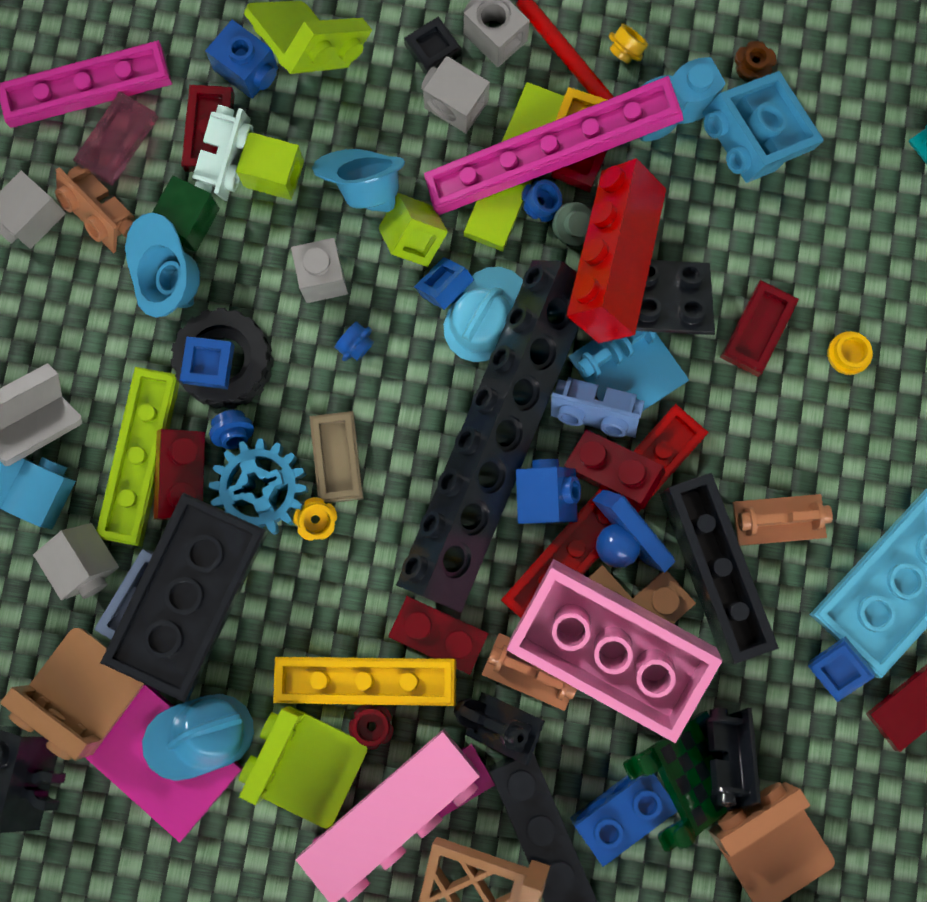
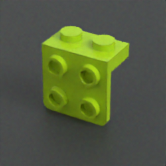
[244,1,372,74]
[238,705,368,828]

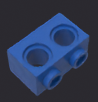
[570,774,677,867]

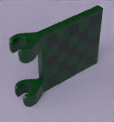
[623,711,728,852]

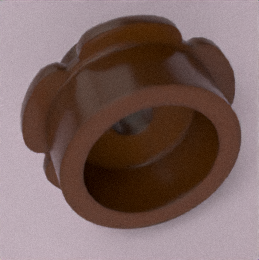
[735,41,776,82]

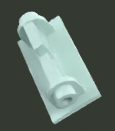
[192,105,253,201]

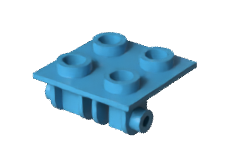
[568,331,689,412]

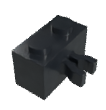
[0,726,66,833]

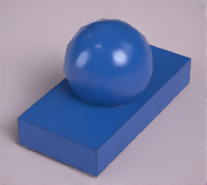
[592,490,675,573]

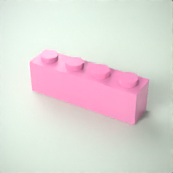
[296,729,480,902]

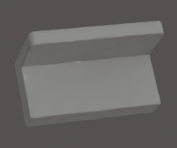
[0,363,82,466]

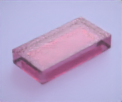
[73,91,158,186]

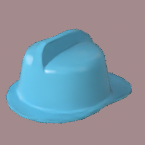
[444,267,523,362]

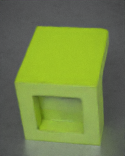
[236,132,304,200]
[379,193,448,267]

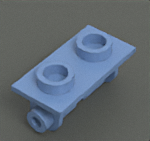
[551,377,645,438]

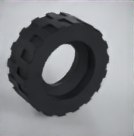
[171,308,274,409]

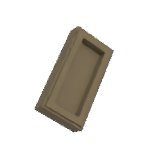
[309,411,364,504]

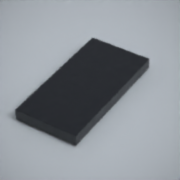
[100,493,269,702]

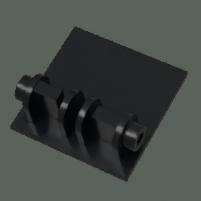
[636,260,715,335]

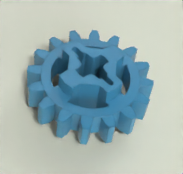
[209,439,309,535]

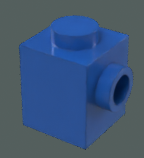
[205,19,278,99]
[516,459,581,524]

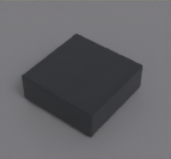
[404,16,462,75]

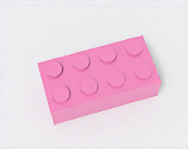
[507,559,722,743]

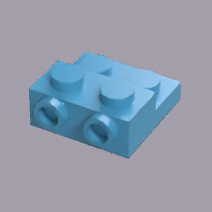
[702,71,824,183]

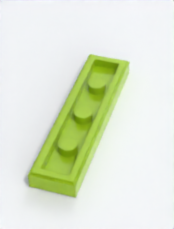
[464,82,565,252]
[96,367,180,547]

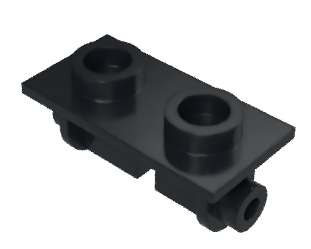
[454,692,545,766]
[705,708,761,811]

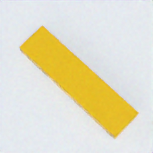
[273,657,456,706]

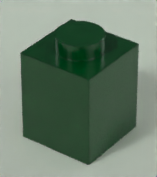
[152,175,220,252]

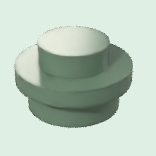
[552,202,591,246]

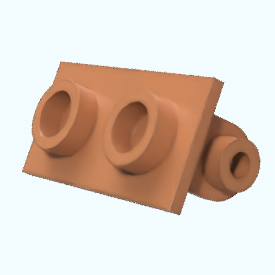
[55,166,135,253]
[733,494,833,546]
[481,633,577,711]

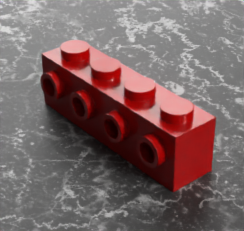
[566,158,666,343]

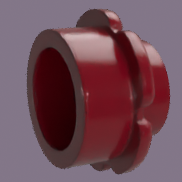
[349,705,394,750]

